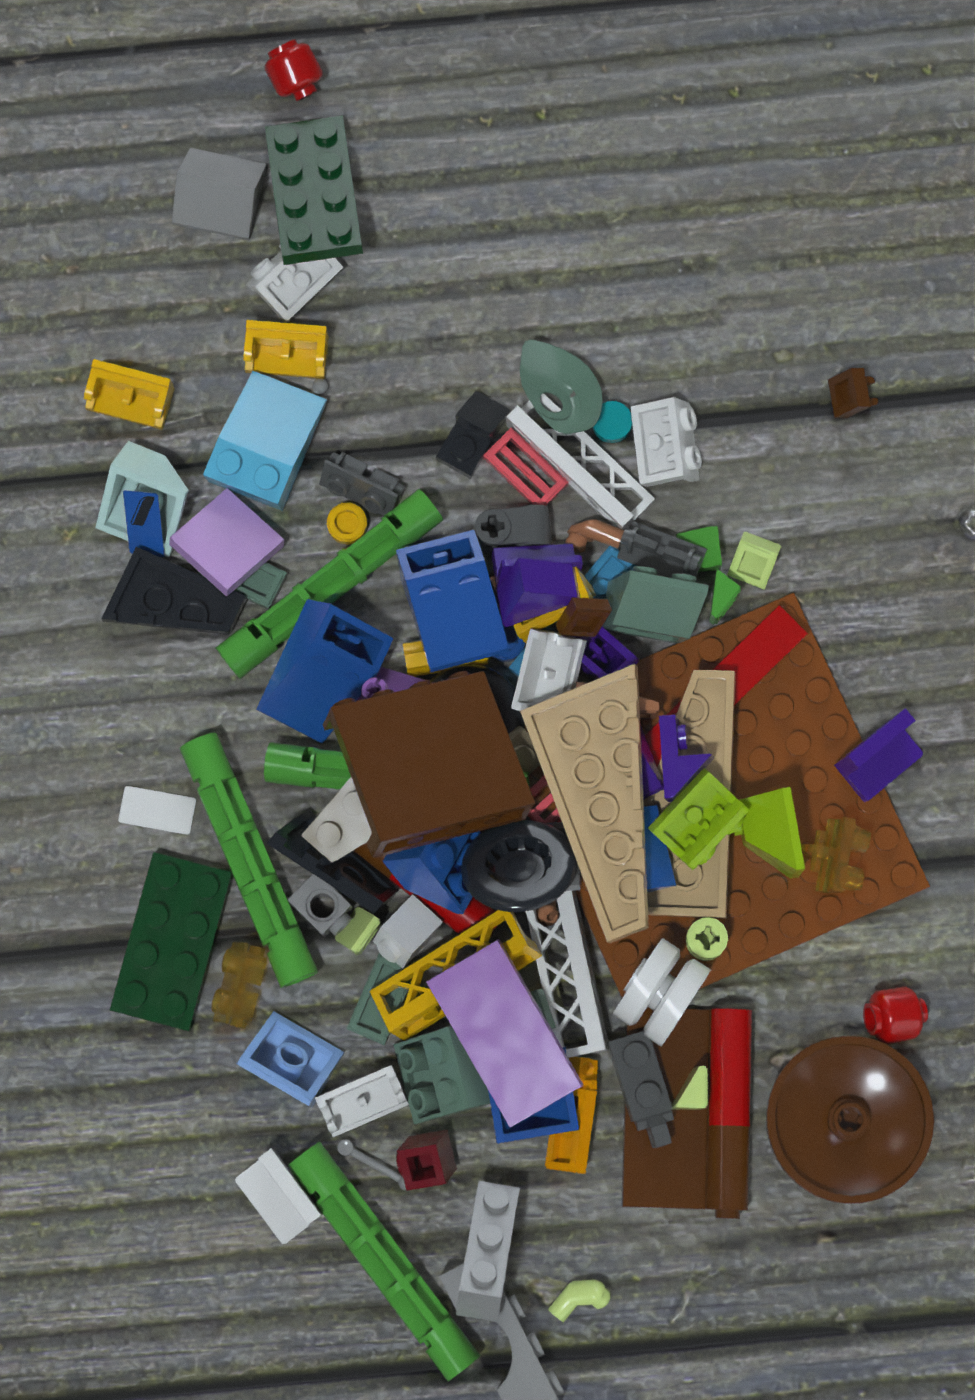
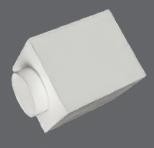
[373,894,443,968]

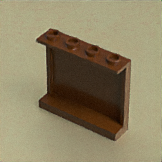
[323,671,535,858]

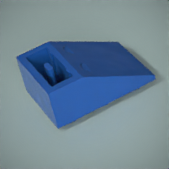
[396,530,510,672]
[256,599,394,744]

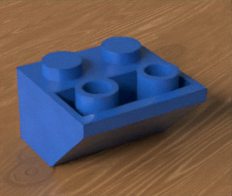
[383,831,482,914]

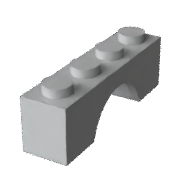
[439,1263,564,1400]

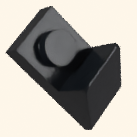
[436,391,511,479]

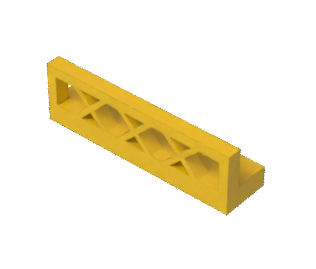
[369,910,542,1041]

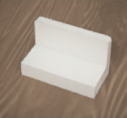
[235,1148,323,1244]

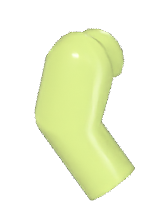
[548,1279,611,1323]

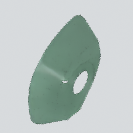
[519,340,603,434]

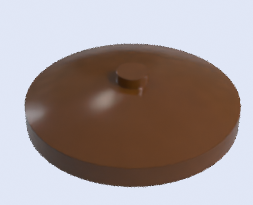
[766,1036,934,1204]

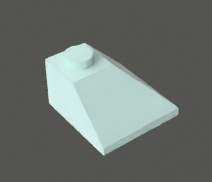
[95,441,188,557]

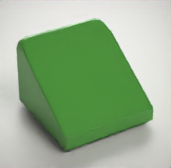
[676,526,722,572]
[709,569,741,625]

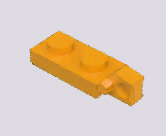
[545,1057,598,1174]

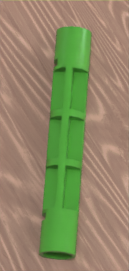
[215,489,443,679]
[179,732,318,988]
[264,742,529,790]
[287,1141,481,1381]

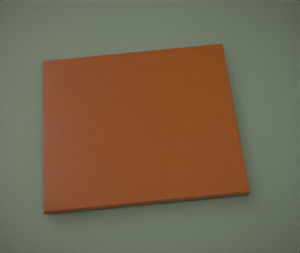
[525,593,930,998]

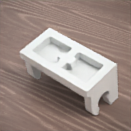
[511,629,587,711]
[315,1065,409,1138]

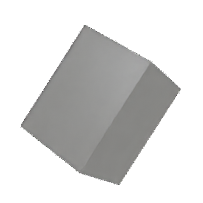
[172,148,267,241]

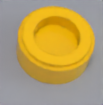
[327,503,368,545]

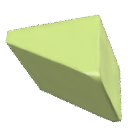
[727,532,781,590]
[335,907,382,956]
[672,1066,708,1110]

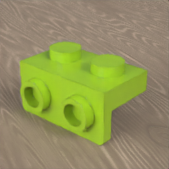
[648,768,749,870]

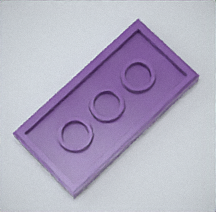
[426,939,583,1127]

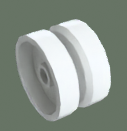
[612,938,711,1047]

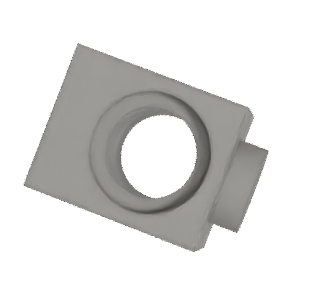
[288,874,353,938]

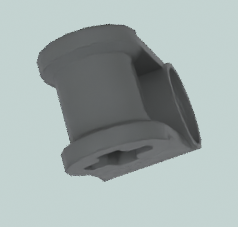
[475,505,552,555]

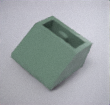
[602,566,709,644]
[394,1026,490,1125]

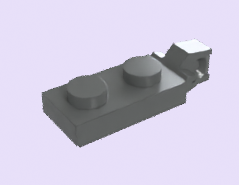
[607,1031,674,1148]

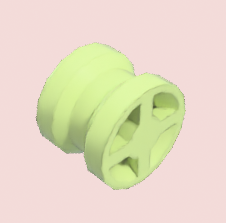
[685,917,728,961]

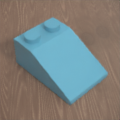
[203,371,327,511]

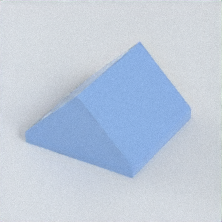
[237,1011,344,1108]

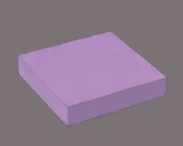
[169,488,284,597]

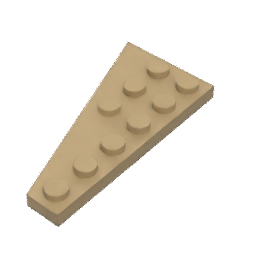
[520,664,649,943]
[643,670,736,918]

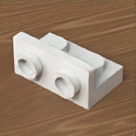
[246,244,343,322]
[630,397,702,487]

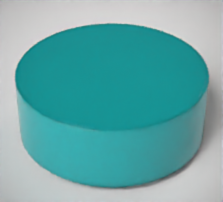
[592,401,632,443]

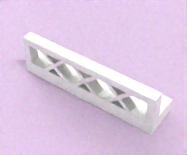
[506,393,655,530]
[526,890,609,1058]

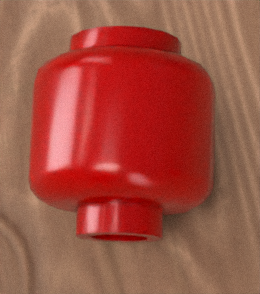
[264,39,323,102]
[863,987,928,1044]

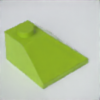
[734,787,805,879]

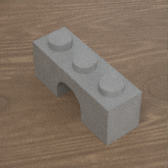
[456,1181,520,1322]

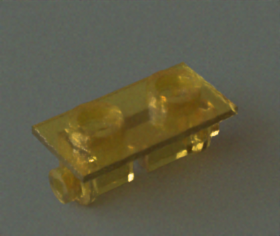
[211,942,268,1029]

